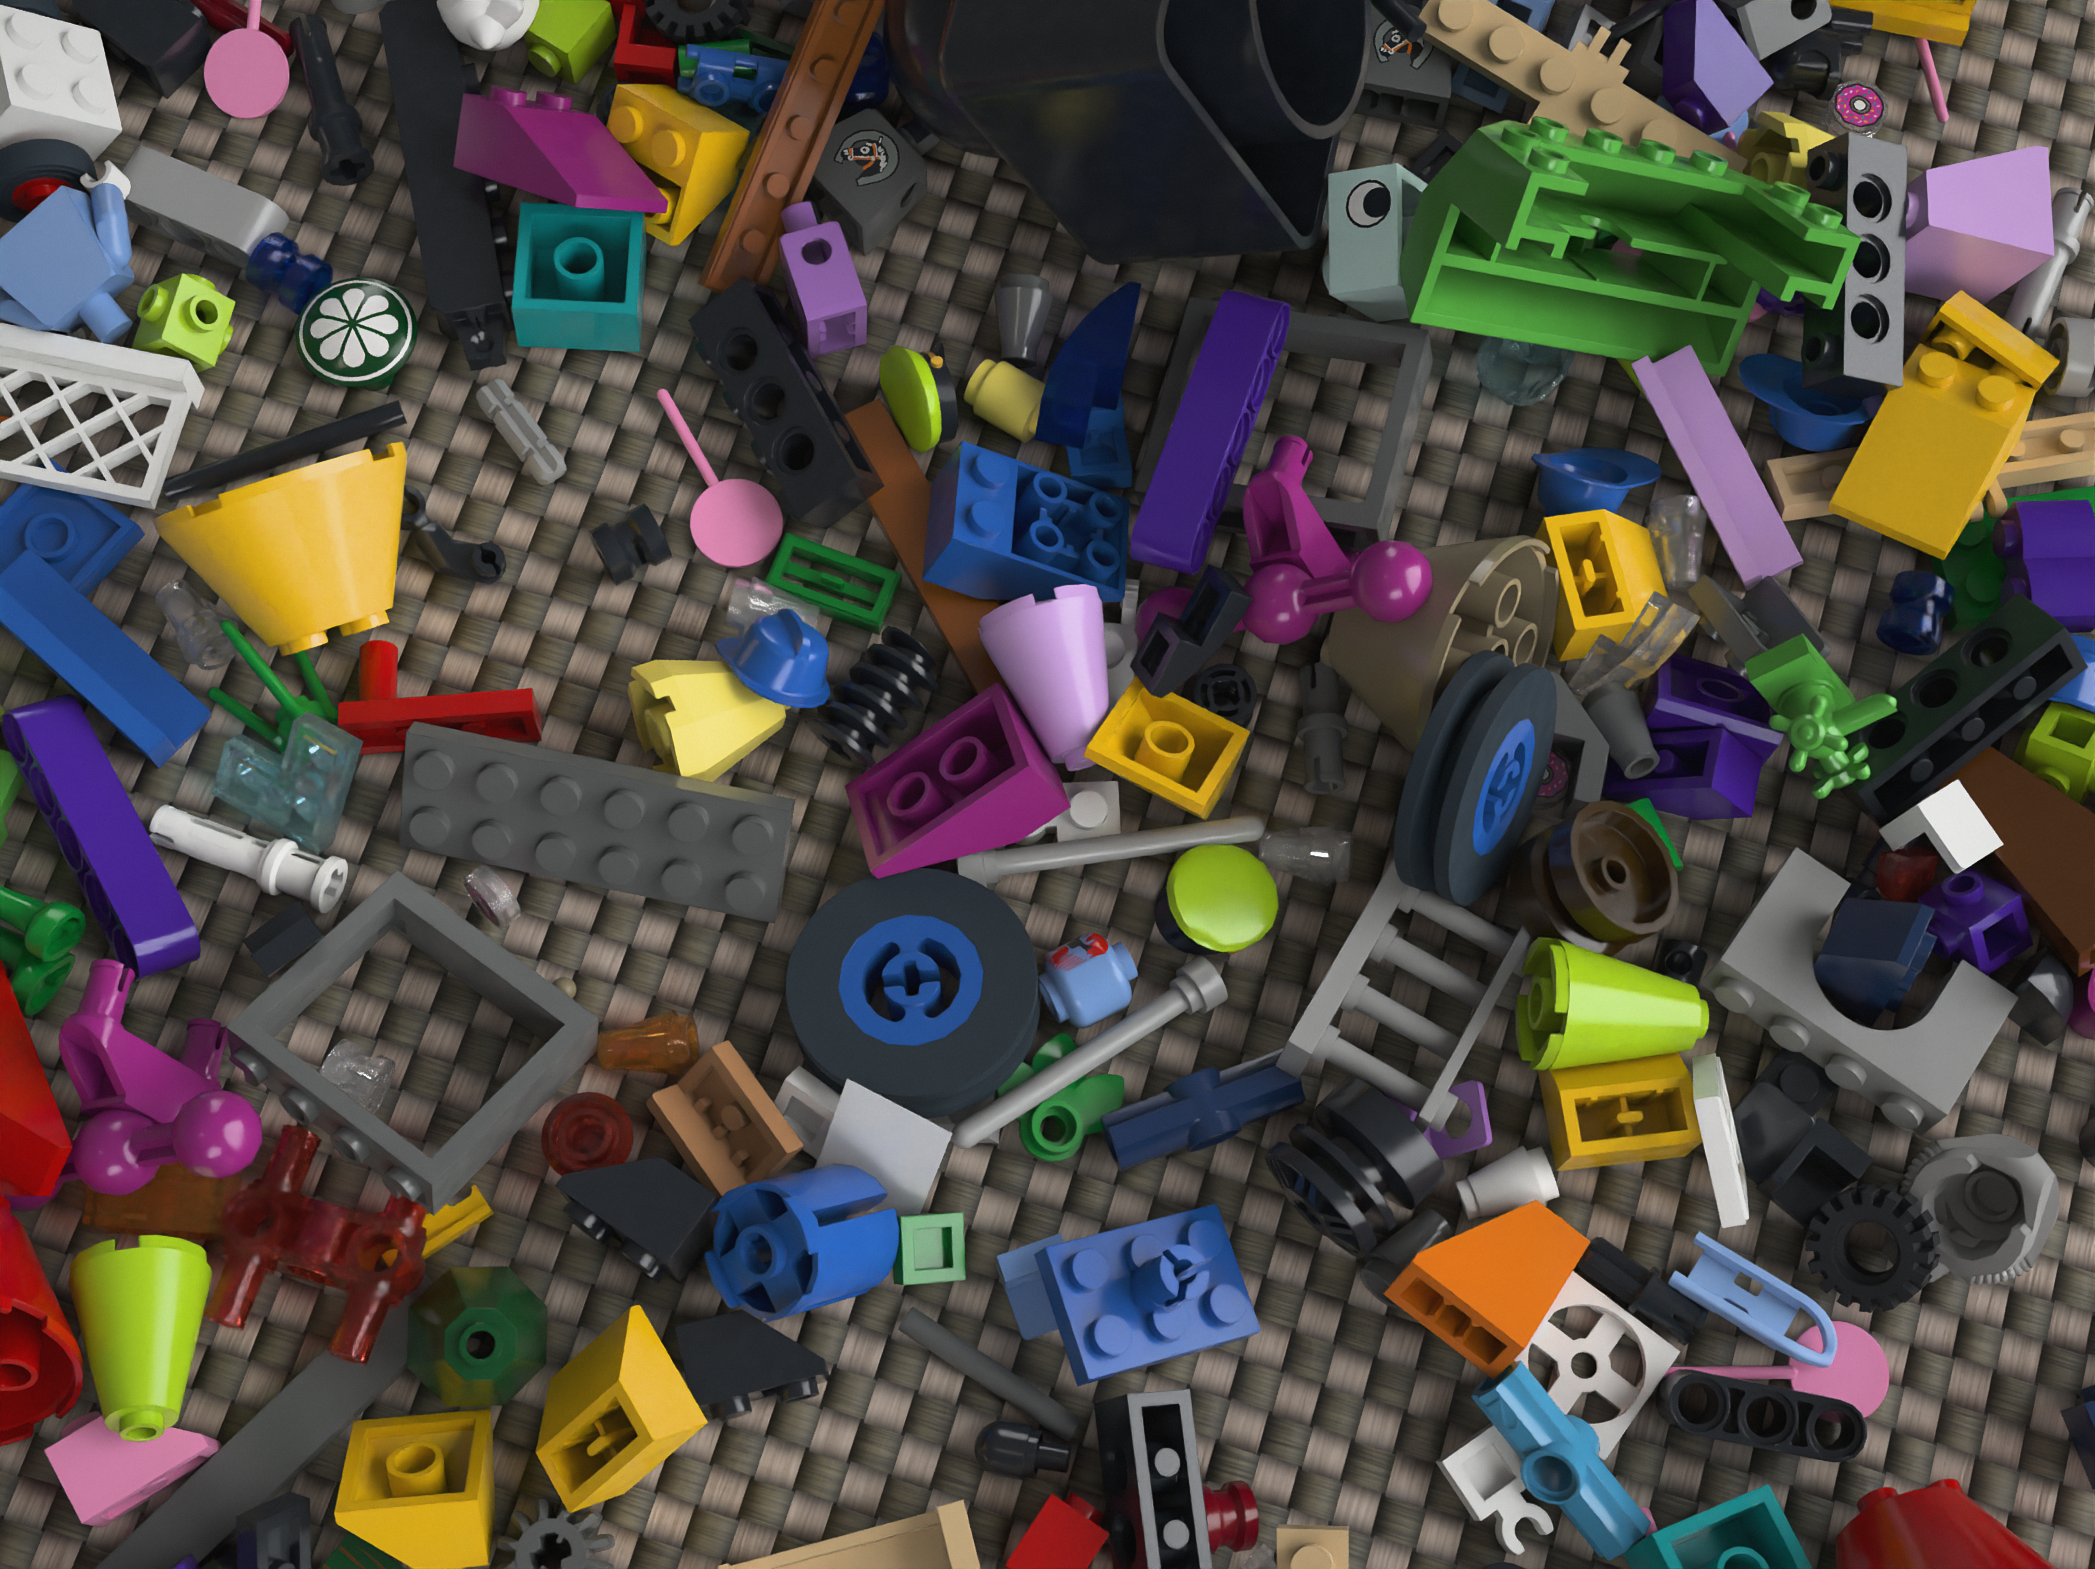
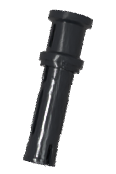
[288,14,375,186]

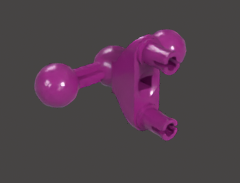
[1134,435,1433,645]
[4,959,262,1213]

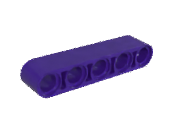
[1130,290,1291,575]
[2,694,201,982]

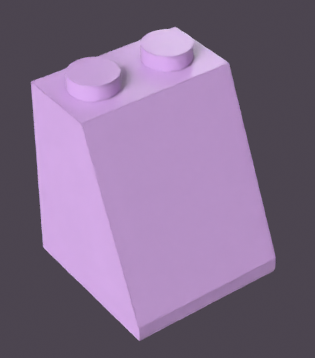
[1905,145,2054,305]

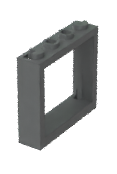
[1134,297,1433,554]
[226,870,598,1216]

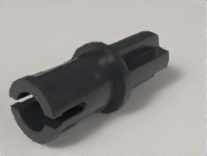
[1577,1236,1709,1346]

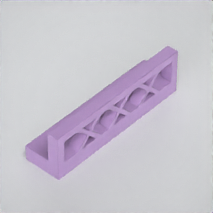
[1631,344,1803,591]

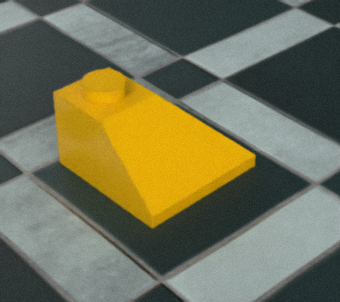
[1083,676,1251,821]
[334,1409,495,1569]

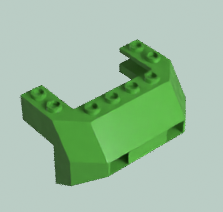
[1400,116,1862,377]

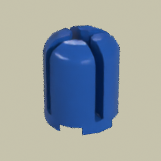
[705,1163,900,1323]

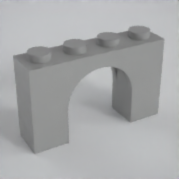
[1700,847,2019,1136]

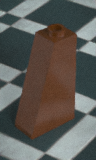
[1933,746,2095,977]

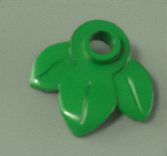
[996,1033,1124,1163]

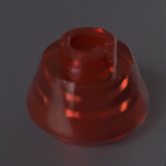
[541,1092,634,1176]

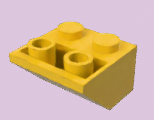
[606,84,750,246]
[1903,290,2061,394]
[1534,509,1680,662]
[1538,1053,1703,1172]
[536,1304,708,1513]

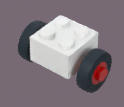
[0,0,122,223]

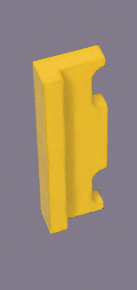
[378,1185,494,1278]

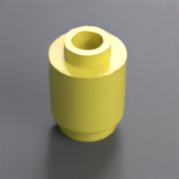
[964,359,1059,443]

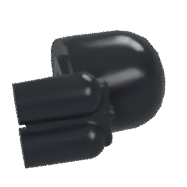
[1765,6,1873,101]

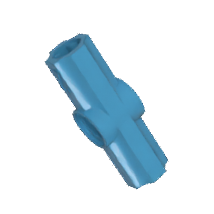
[1471,1360,1651,1561]

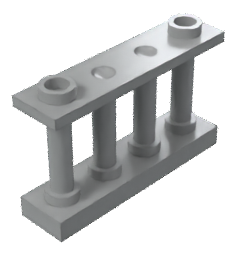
[1275,859,1534,1134]

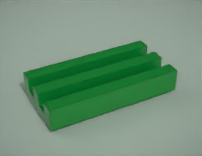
[763,532,902,635]

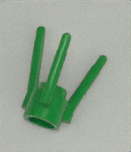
[208,619,342,763]

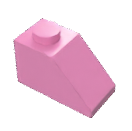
[44,1411,222,1528]

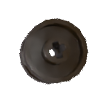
[1509,800,1679,957]

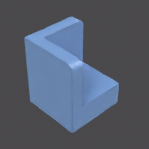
[996,1233,1064,1340]

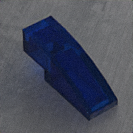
[1034,281,1142,450]

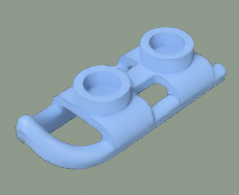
[1668,1231,1837,1368]

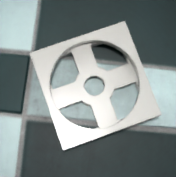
[1692,1053,1749,1228]
[1514,1271,1680,1462]

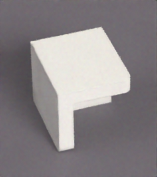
[1879,779,2004,873]

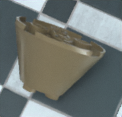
[1320,535,1559,756]

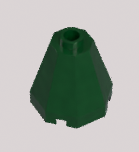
[407,1266,547,1407]

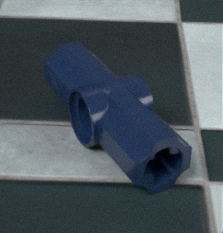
[1100,1048,1306,1172]

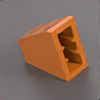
[1383,1200,1591,1380]

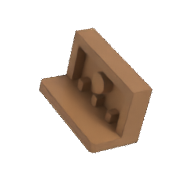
[646,1040,804,1200]

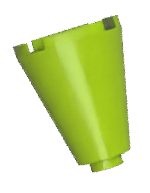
[1516,937,1709,1071]
[69,1235,212,1442]

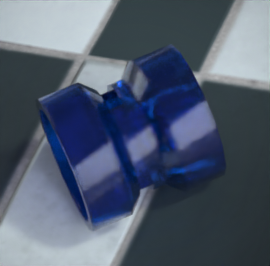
[843,31,890,111]
[245,232,333,315]
[1876,570,1956,656]

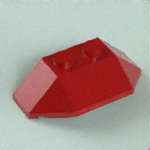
[0,960,73,1196]

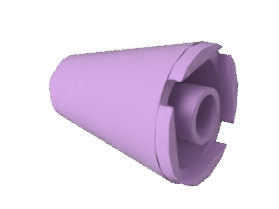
[978,584,1110,771]

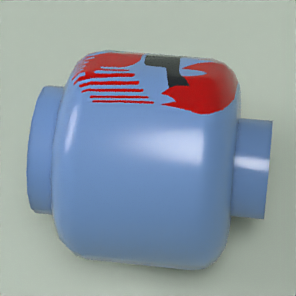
[1038,932,1138,1029]

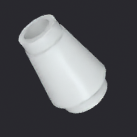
[1455,1145,1560,1220]

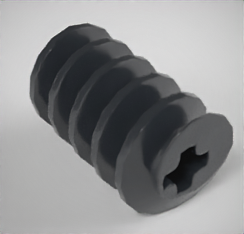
[805,626,939,768]

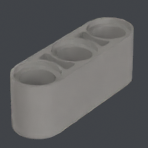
[121,146,290,273]

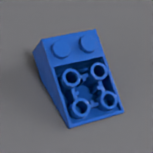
[922,441,1130,602]

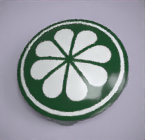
[295,277,418,391]

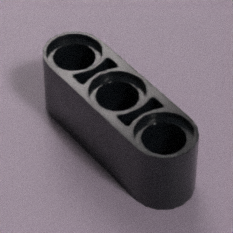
[1655,1369,1867,1462]

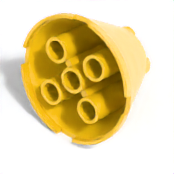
[153,442,407,656]

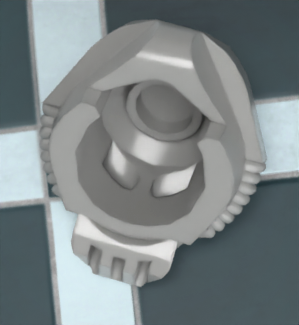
[1882,1133,2060,1285]

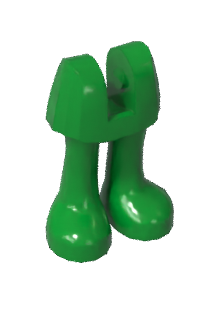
[0,886,86,1016]

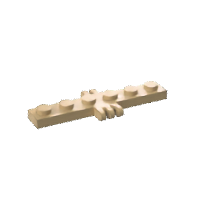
[1419,0,1749,173]
[1762,411,2095,523]

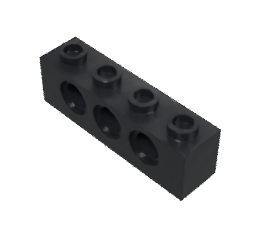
[1801,132,1907,400]
[688,277,885,528]
[1839,592,2088,828]
[1094,1388,1213,1569]

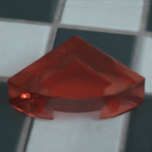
[1877,847,1939,903]

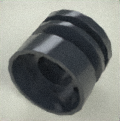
[1265,1076,1446,1259]

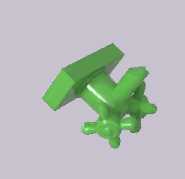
[1744,633,1898,799]

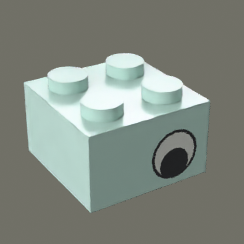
[1323,163,1428,322]

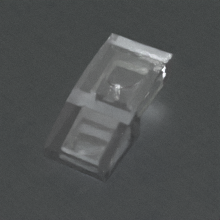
[1568,591,1701,697]

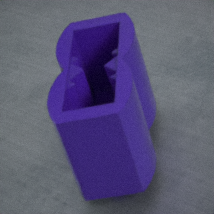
[1992,500,2095,633]

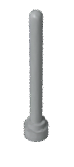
[957,815,1265,888]
[951,956,1228,1149]

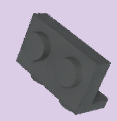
[1687,574,1832,682]

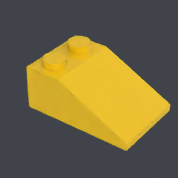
[1827,343,2036,560]

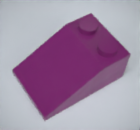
[453,86,668,213]
[845,682,1071,879]

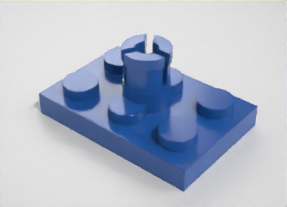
[1034,1204,1261,1387]

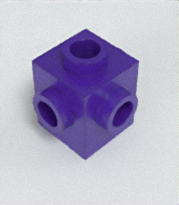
[1917,866,2033,975]

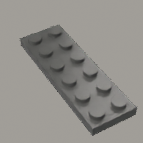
[399,721,795,923]

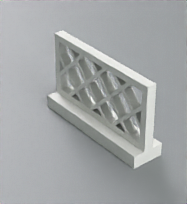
[0,323,205,510]

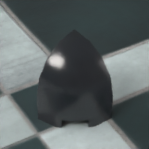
[2006,946,2073,1046]

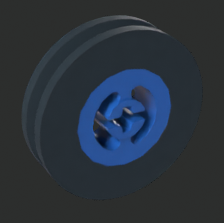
[1394,650,1557,906]
[786,868,1041,1119]

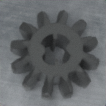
[495,1496,615,1569]

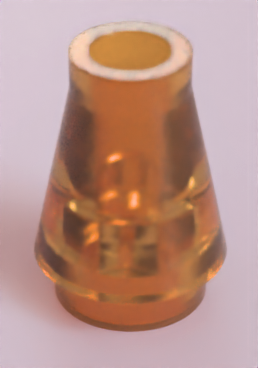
[597,1010,699,1075]

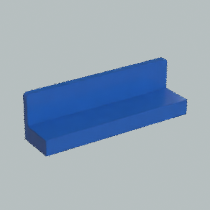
[0,549,211,768]

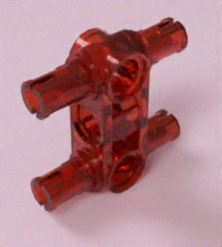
[203,1125,428,1366]

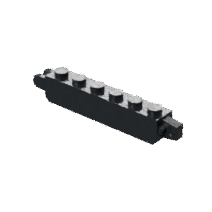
[378,0,514,371]

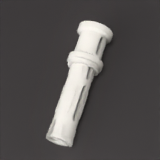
[149,805,348,913]

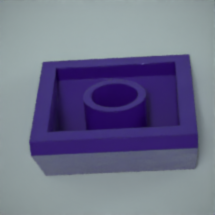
[1642,648,1784,767]

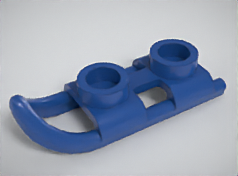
[676,44,790,113]

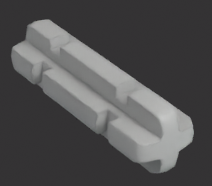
[476,379,567,485]

